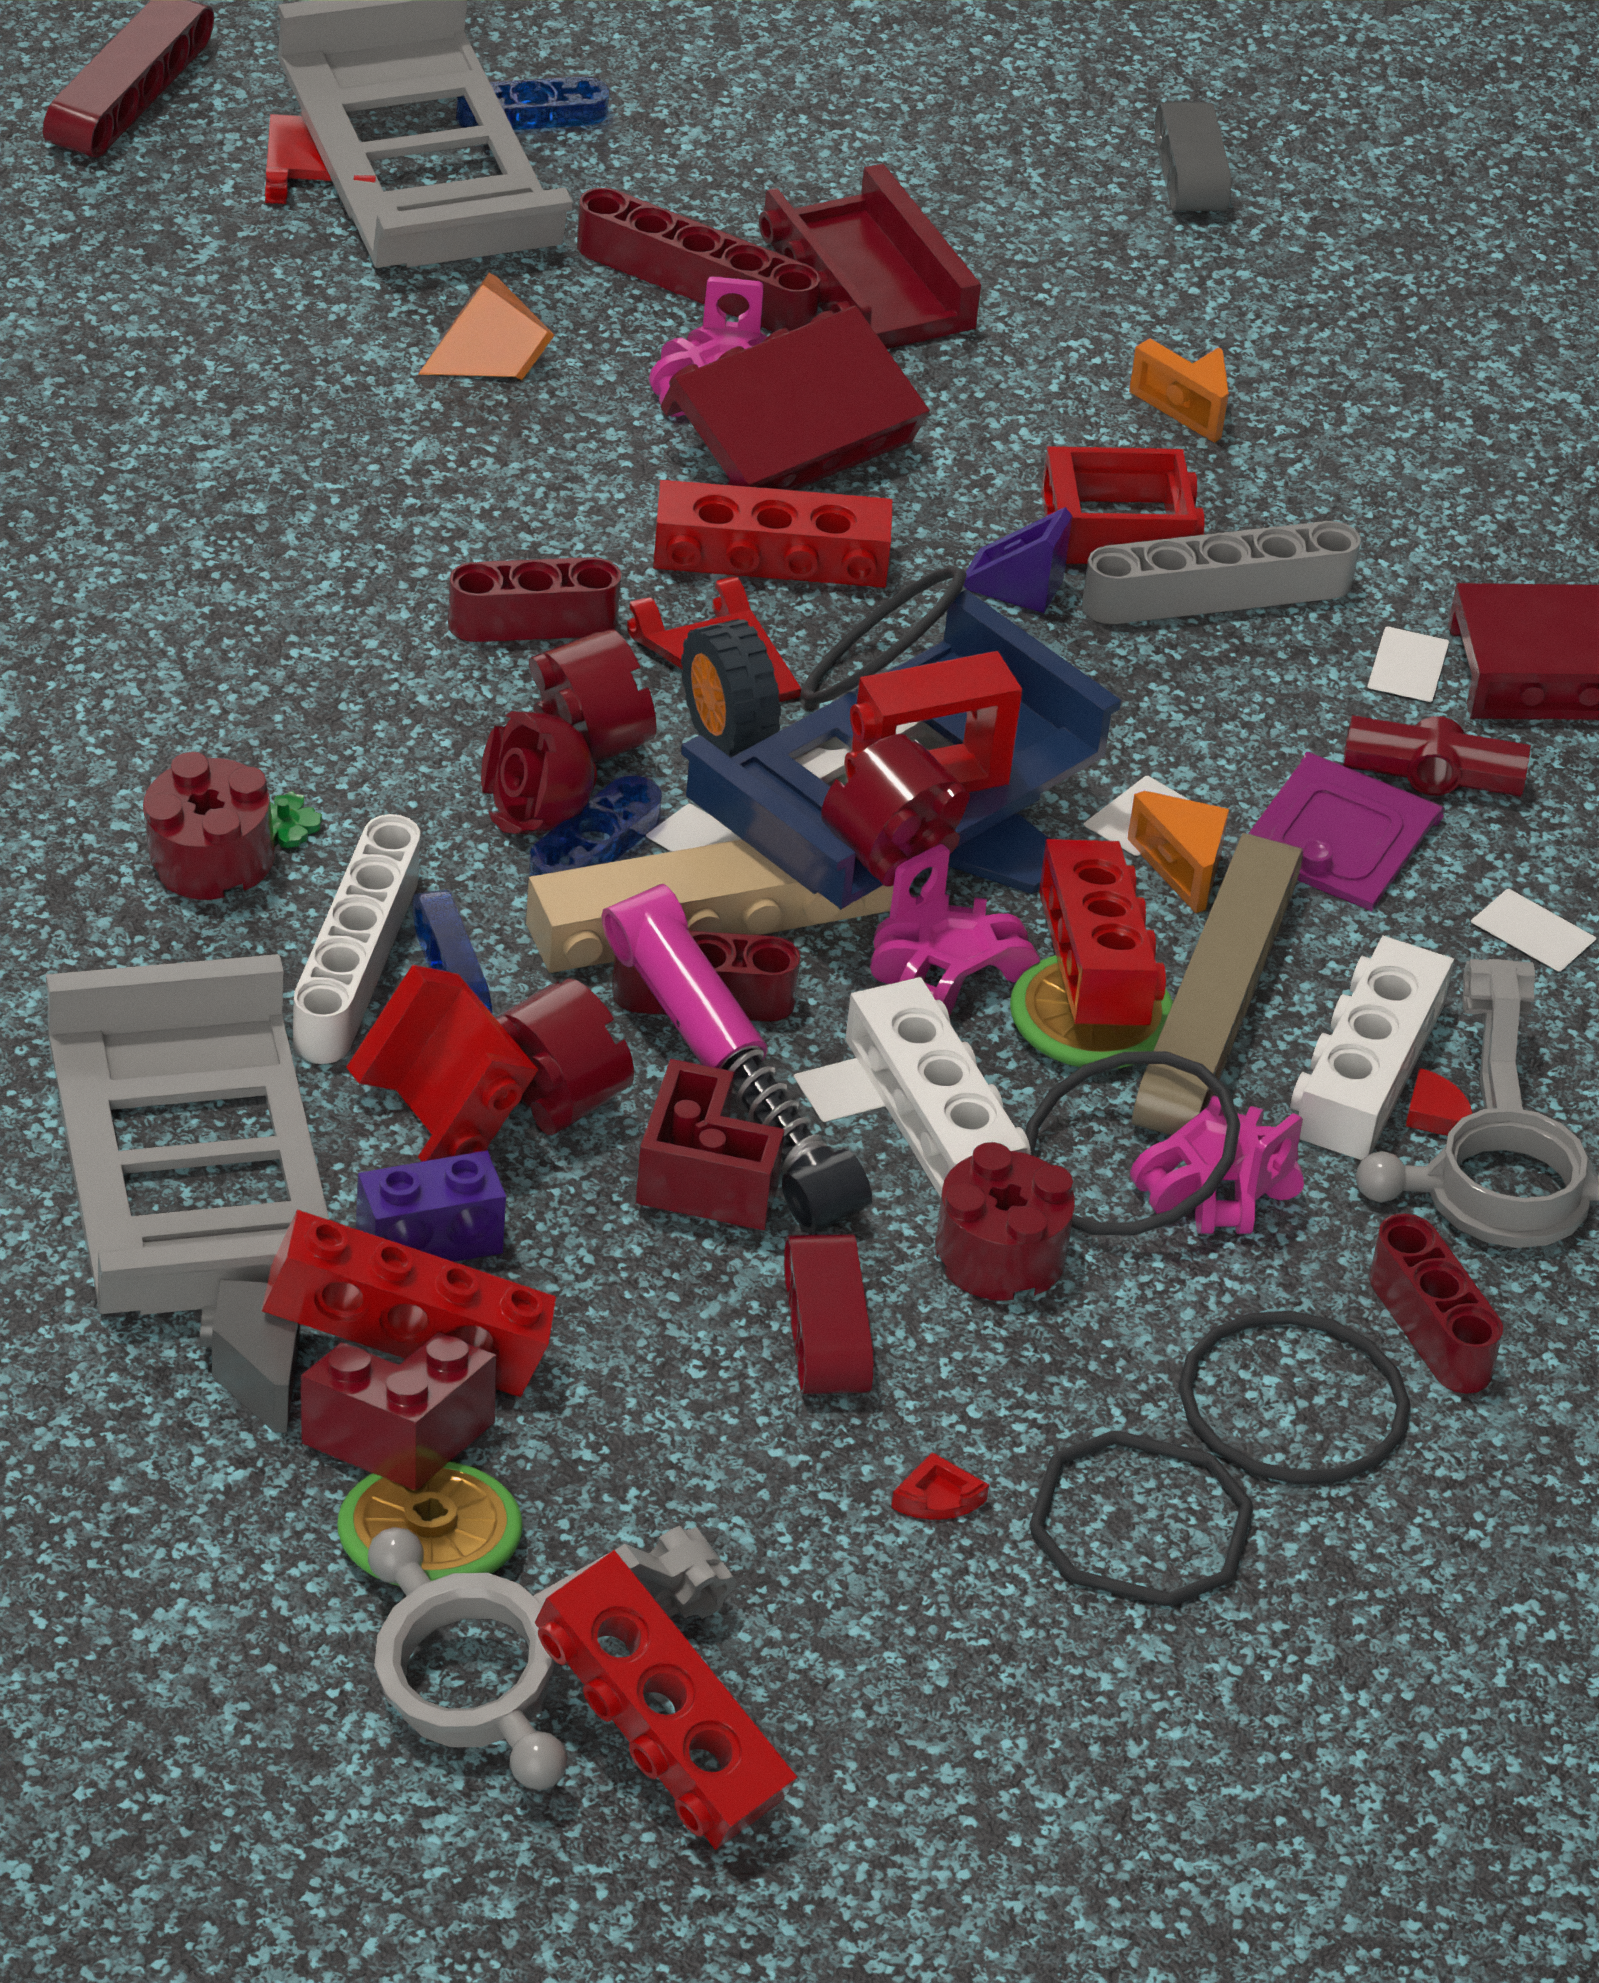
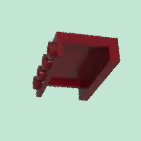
[759,163,981,349]
[660,305,930,491]
[1448,583,1599,720]

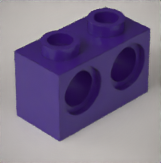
[356,1150,506,1262]

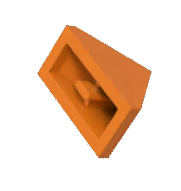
[1127,790,1229,914]

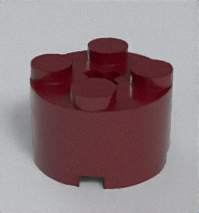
[529,629,657,764]
[821,734,970,887]
[143,752,275,900]
[496,978,634,1136]
[934,1142,1075,1301]

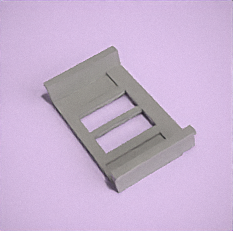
[277,0,573,268]
[46,954,329,1315]

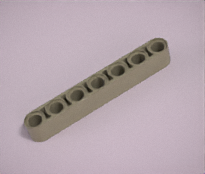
[1132,833,1304,1136]

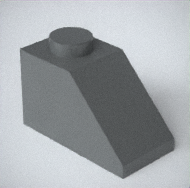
[200,1279,301,1433]

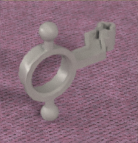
[1356,959,1599,1248]
[368,1526,736,1790]

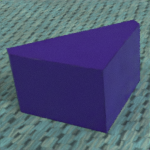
[963,507,1072,613]

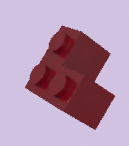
[635,1059,785,1231]
[301,1332,496,1491]

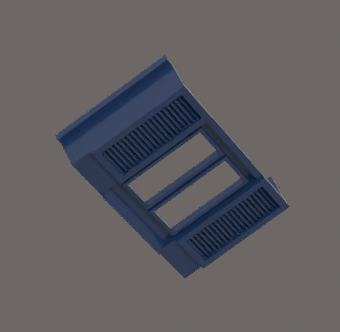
[681,589,1121,910]

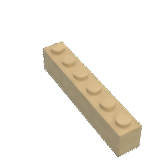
[526,839,894,973]

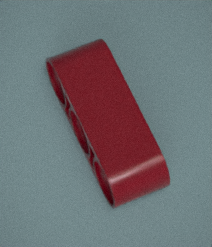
[448,557,621,642]
[612,931,801,1022]
[1369,1213,1503,1394]
[784,1234,873,1394]

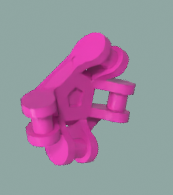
[648,277,767,417]
[870,844,1040,1016]
[1130,1095,1304,1234]

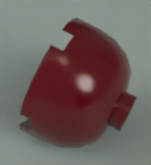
[481,711,597,835]

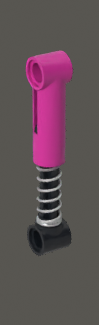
[601,884,872,1234]

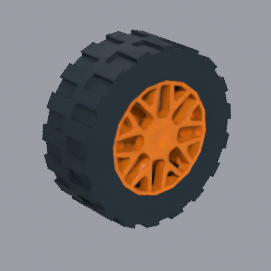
[681,619,781,758]

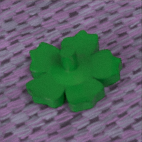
[270,791,322,848]

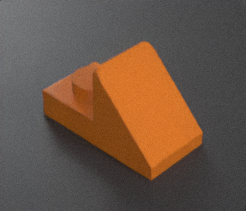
[1129,338,1229,443]

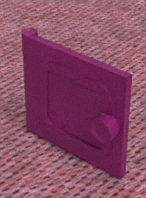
[1248,752,1445,911]

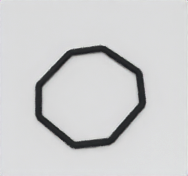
[1029,1431,1254,1606]

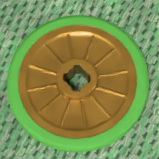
[1010,955,1173,1069]
[337,1462,523,1586]

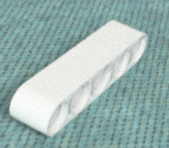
[293,814,420,1064]

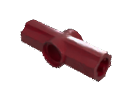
[1343,715,1531,797]

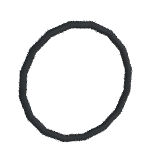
[801,565,967,705]
[1025,1051,1241,1235]
[1178,1310,1411,1485]

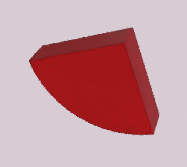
[1405,1068,1472,1136]
[891,1452,989,1520]

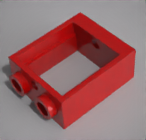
[1041,446,1205,564]
[844,651,1022,793]

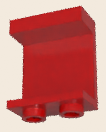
[346,965,538,1162]

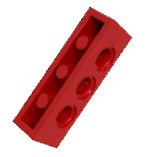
[653,480,892,588]
[1039,839,1166,1025]
[262,1209,556,1397]
[535,1550,798,1850]

